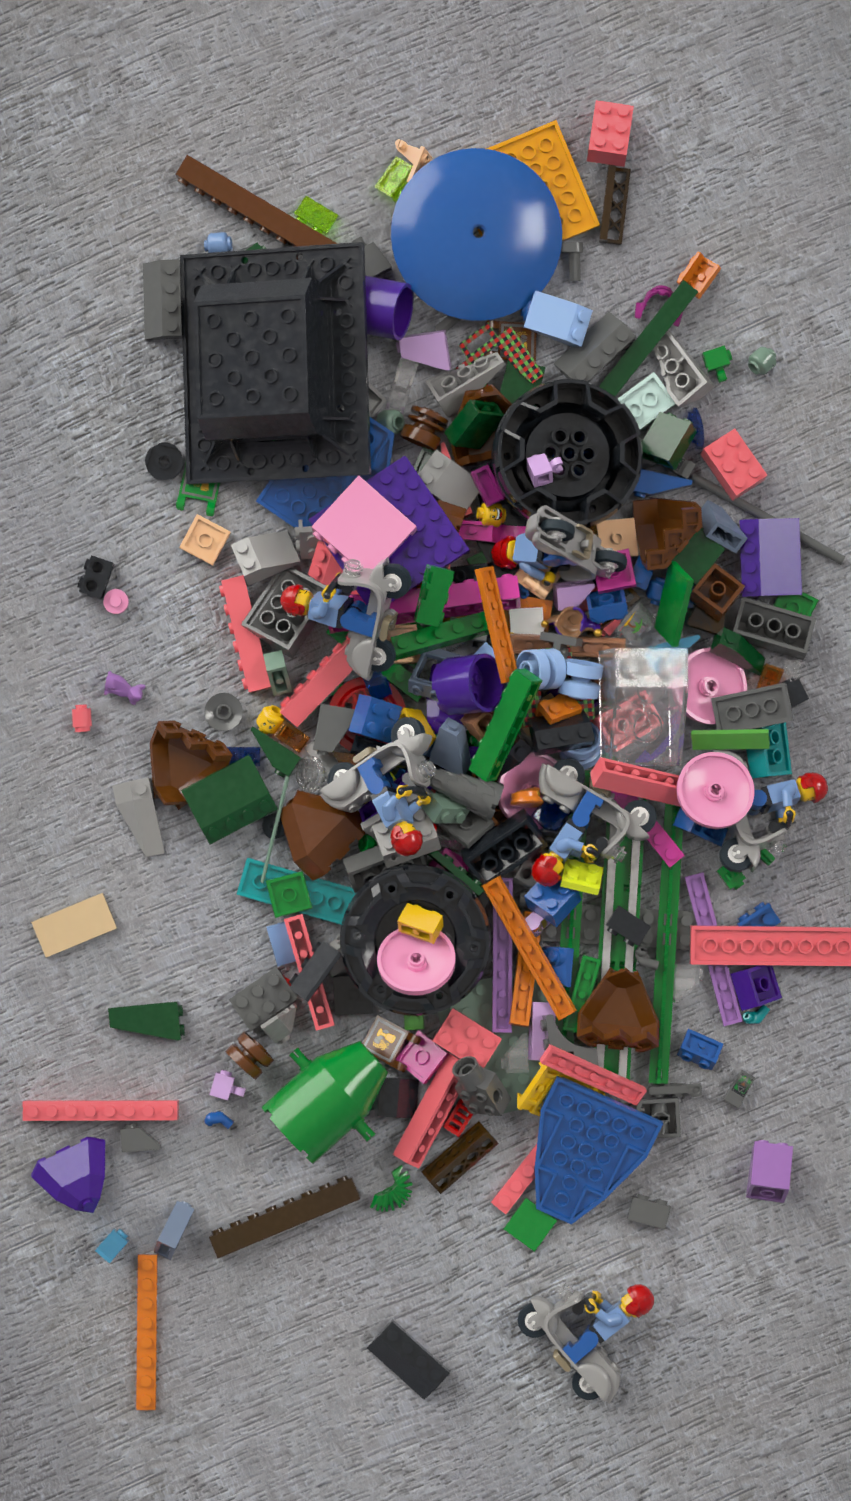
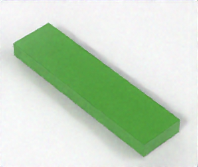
[691,729,770,750]

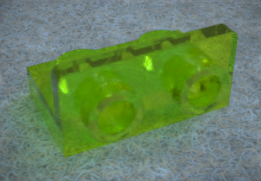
[374,156,413,203]
[294,196,338,235]

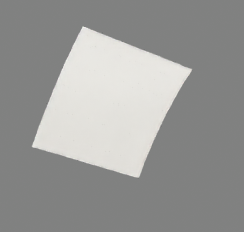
[509,607,544,635]

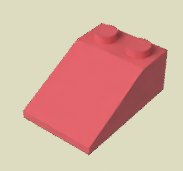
[308,541,360,596]

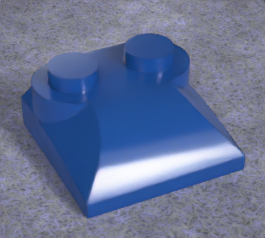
[586,589,628,624]
[542,946,574,987]

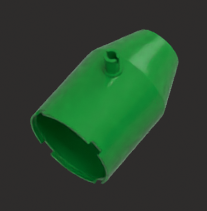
[262,1041,388,1164]

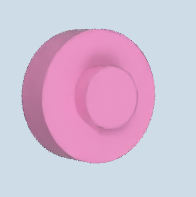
[103,589,129,614]

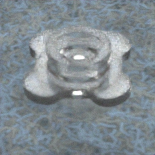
[782,658,802,678]

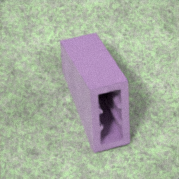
[396,330,451,370]

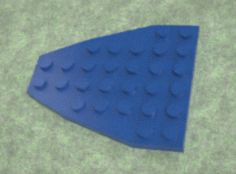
[256,417,395,528]
[535,1076,663,1225]

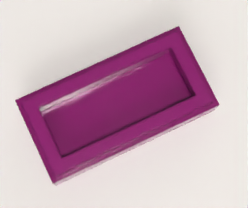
[470,464,505,508]

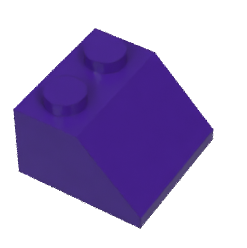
[730,965,782,1011]

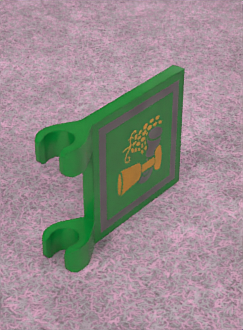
[176,463,220,517]

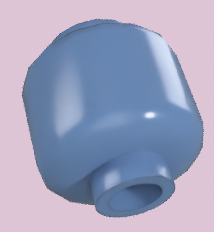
[204,232,233,253]

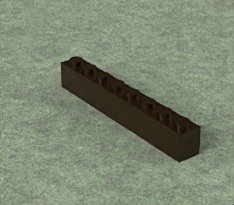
[209,1175,361,1259]

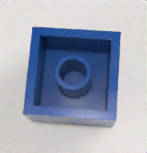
[349,694,402,743]
[524,880,581,927]

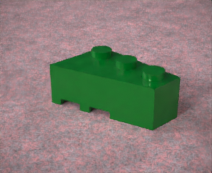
[413,564,454,627]

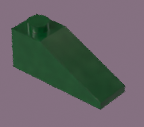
[710,627,766,676]
[251,726,301,778]

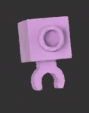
[526,453,563,488]
[209,1070,246,1100]

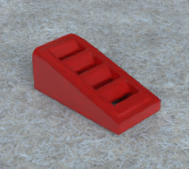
[443,1098,473,1137]

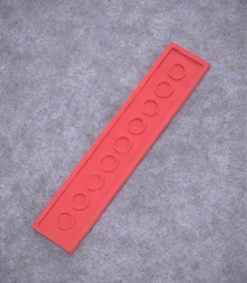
[690,925,851,966]

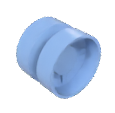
[516,648,566,690]
[558,658,604,700]

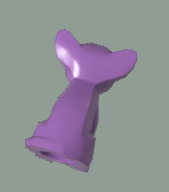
[104,671,145,705]

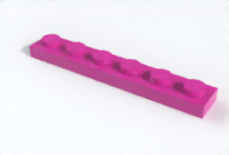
[611,791,685,868]

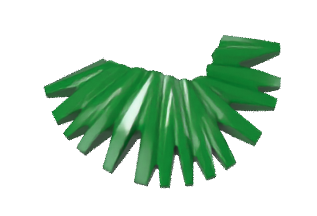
[370,1165,412,1212]

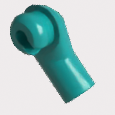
[742,1005,770,1024]

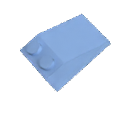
[524,291,593,347]

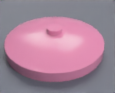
[673,648,747,725]
[497,752,565,829]
[676,752,754,829]
[377,929,456,995]

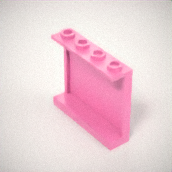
[312,476,417,569]

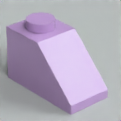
[553,580,595,612]

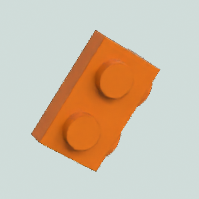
[677,251,721,300]
[535,694,583,725]

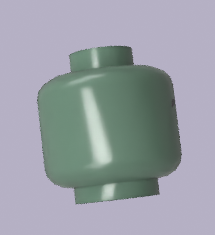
[748,347,777,375]
[376,409,405,434]

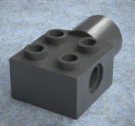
[452,1056,511,1116]
[629,1097,681,1138]

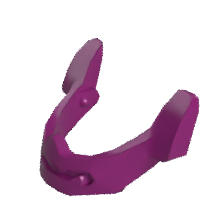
[634,285,683,327]

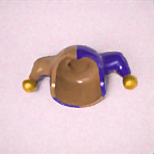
[541,606,602,637]

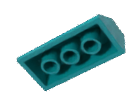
[746,722,792,779]

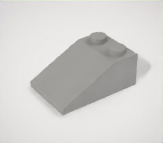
[418,449,479,511]
[231,531,301,586]

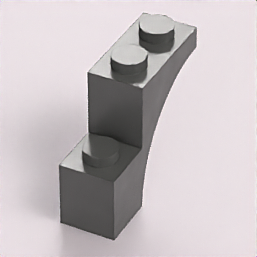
[540,1014,599,1066]

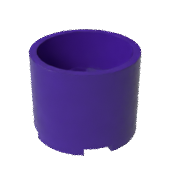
[365,275,414,341]
[432,654,505,715]

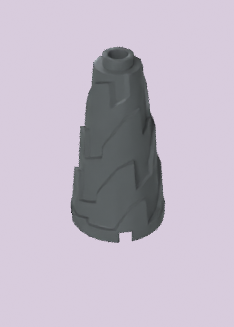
[429,769,504,820]

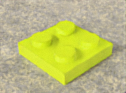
[560,859,603,895]

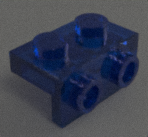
[531,800,571,831]

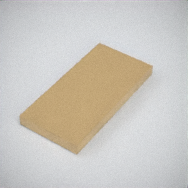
[31,893,117,958]

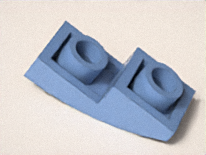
[266,922,296,966]

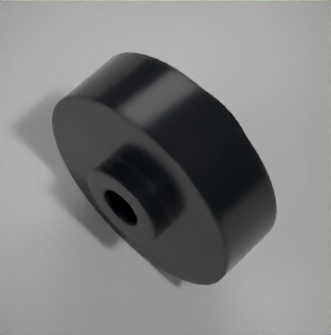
[262,813,285,839]

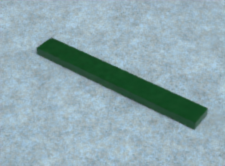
[599,280,698,396]

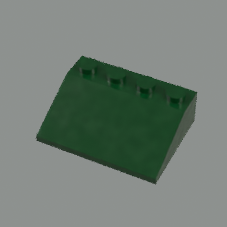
[181,754,278,845]

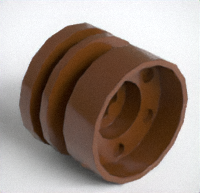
[400,405,449,451]

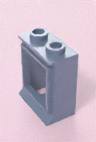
[408,649,460,701]

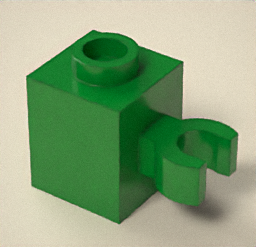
[702,345,732,383]
[716,866,746,890]

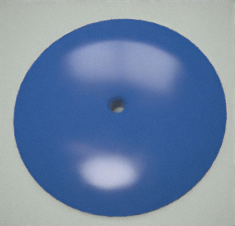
[391,148,562,321]

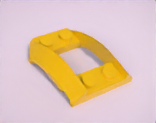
[517,1062,606,1116]

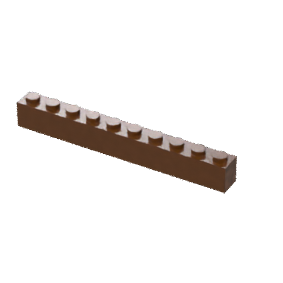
[175,155,338,255]

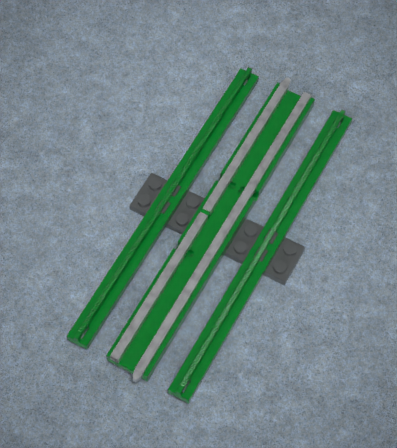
[541,770,696,1084]

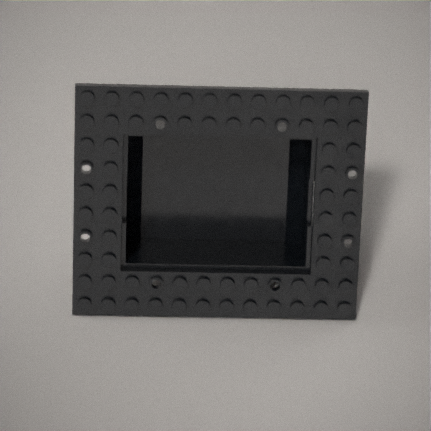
[180,242,371,484]

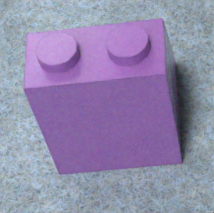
[746,1140,793,1203]

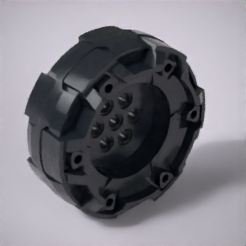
[491,379,643,528]
[340,864,491,1016]

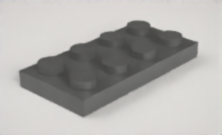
[711,683,794,730]

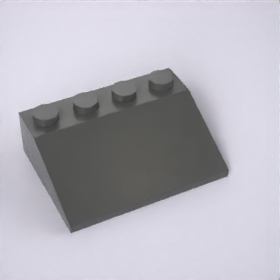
[241,567,326,659]

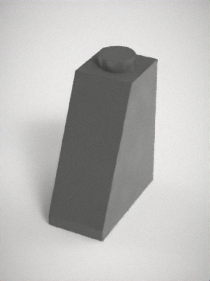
[313,704,355,756]

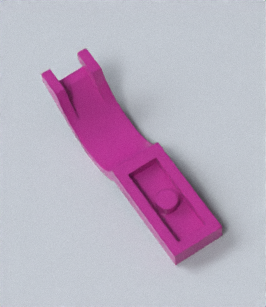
[459,520,526,543]

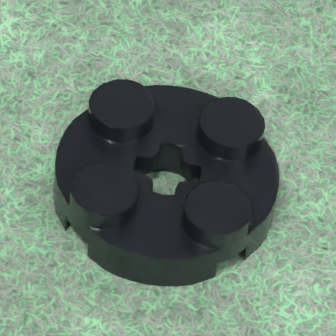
[145,442,184,481]

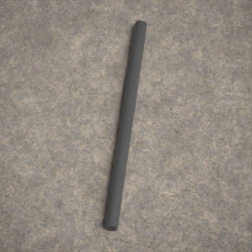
[691,473,845,565]

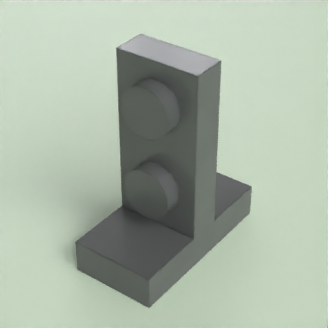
[540,632,583,659]

